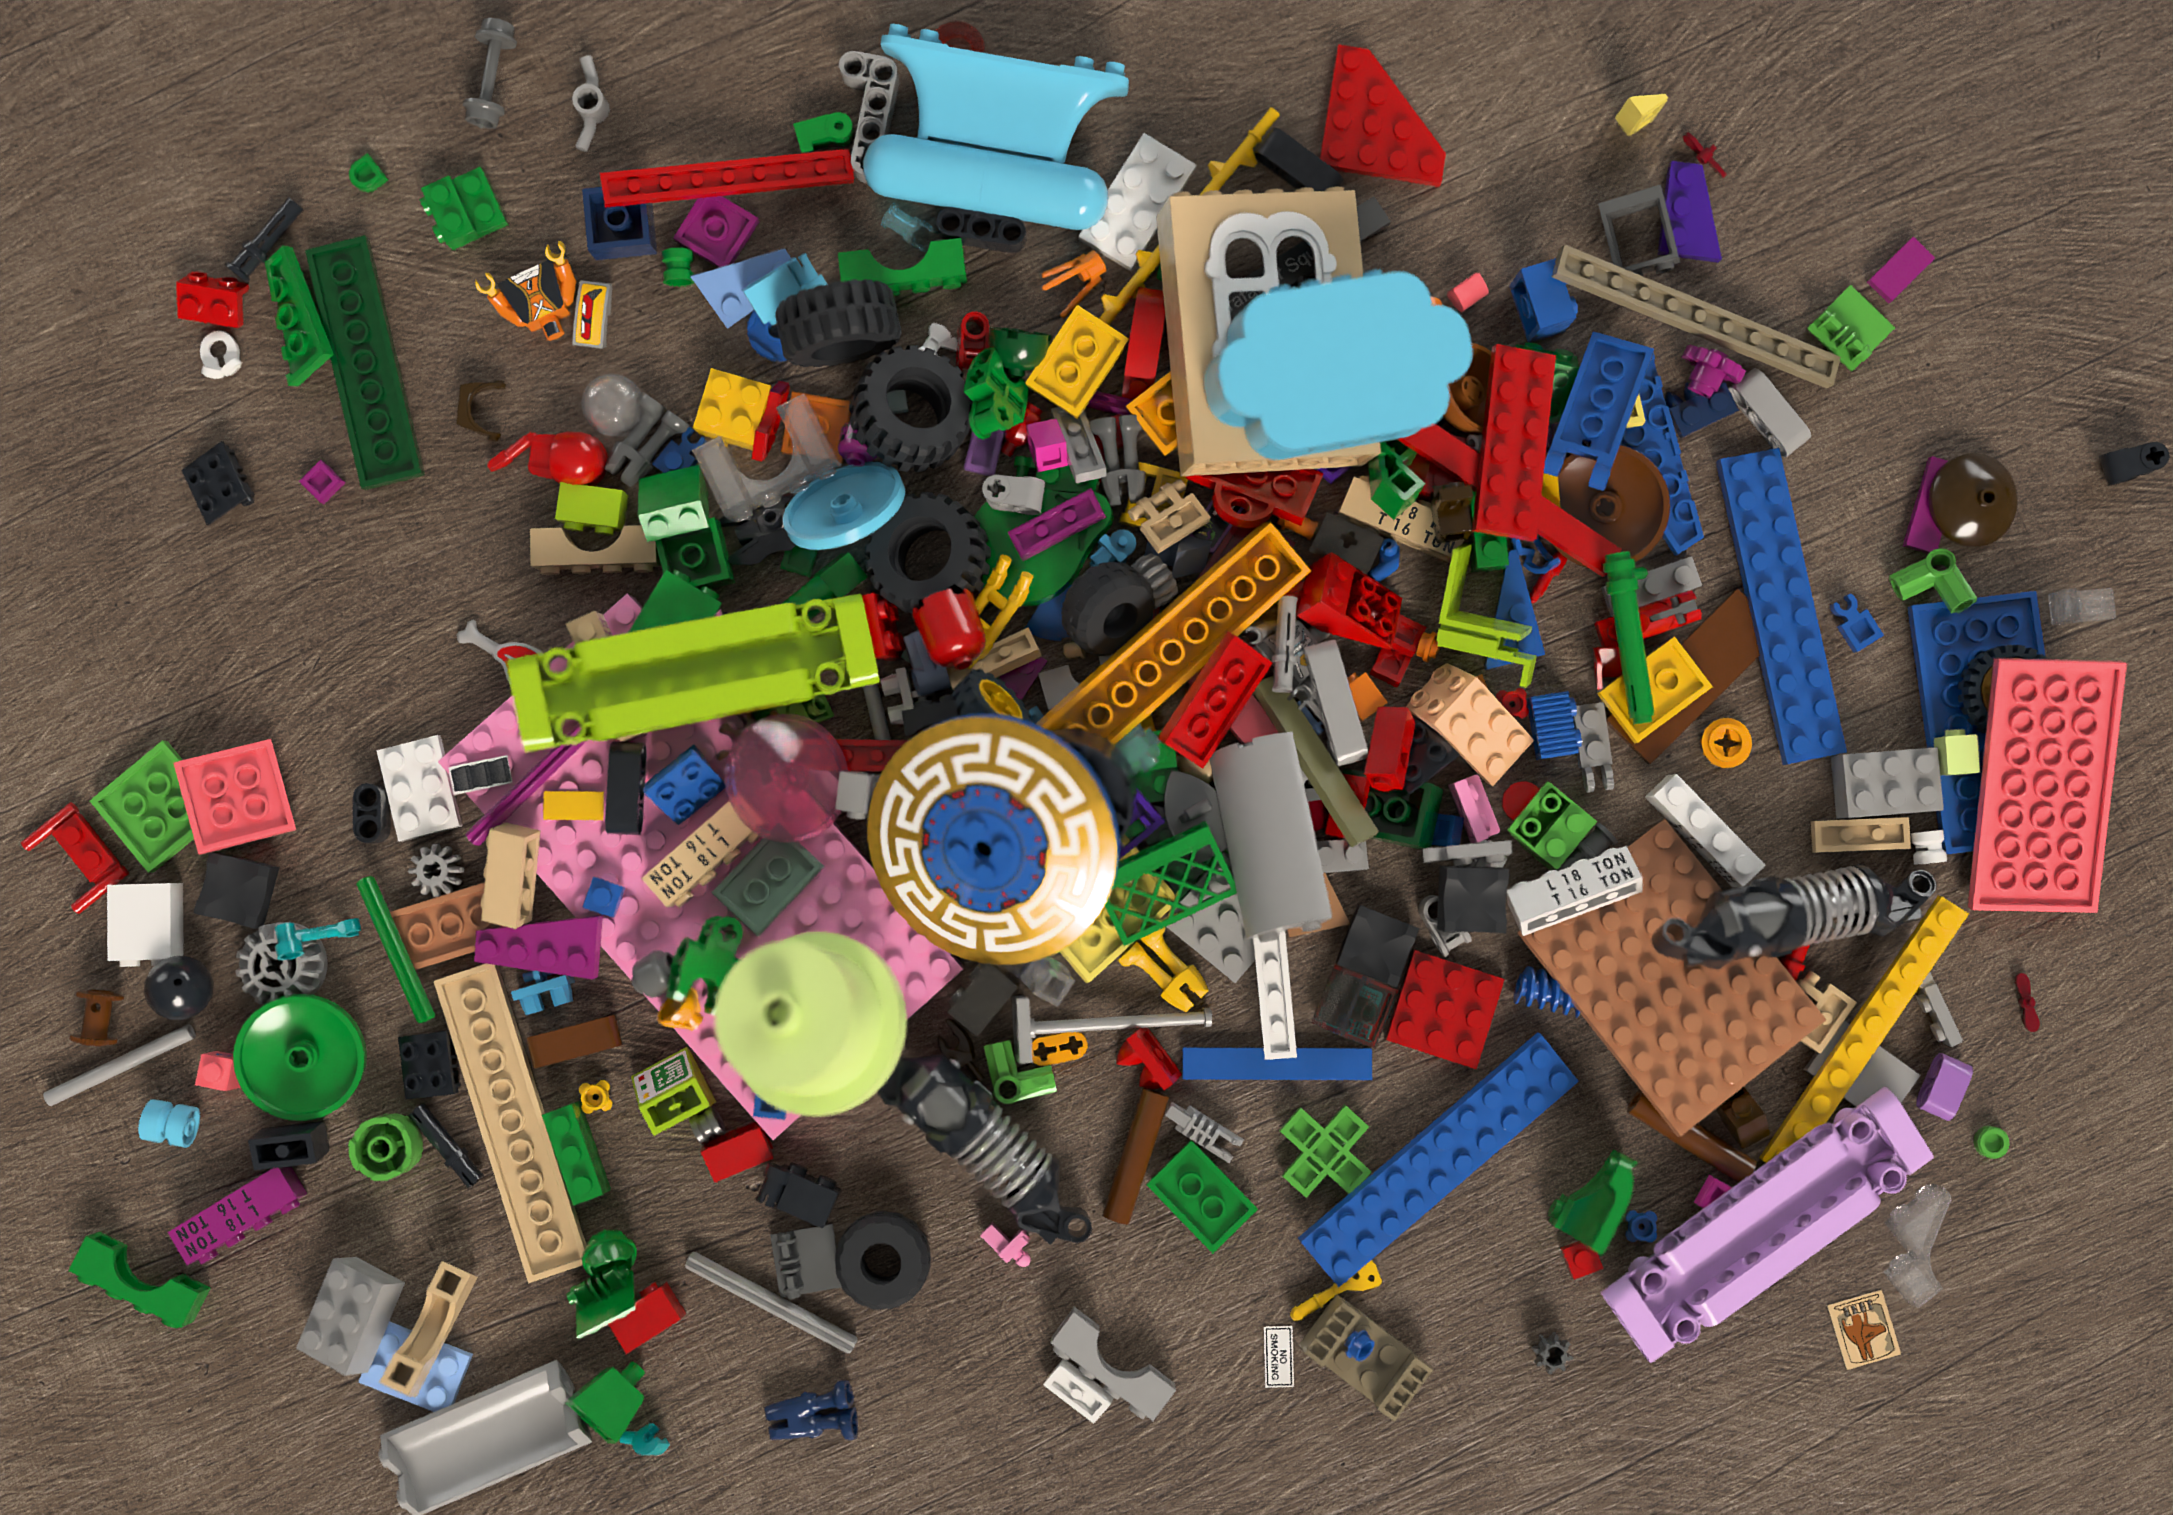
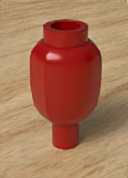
[1000,401,1043,457]

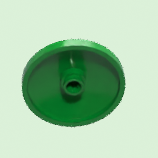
[233,994,367,1121]

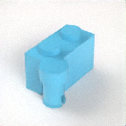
[742,253,827,325]

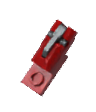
[1594,590,1702,647]

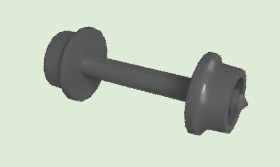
[463,18,517,129]

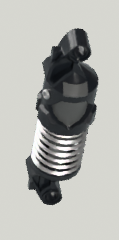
[1651,864,1936,970]
[877,1054,1092,1245]

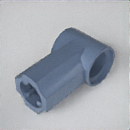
[903,631,950,697]

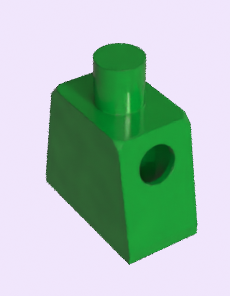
[565,1361,645,1444]

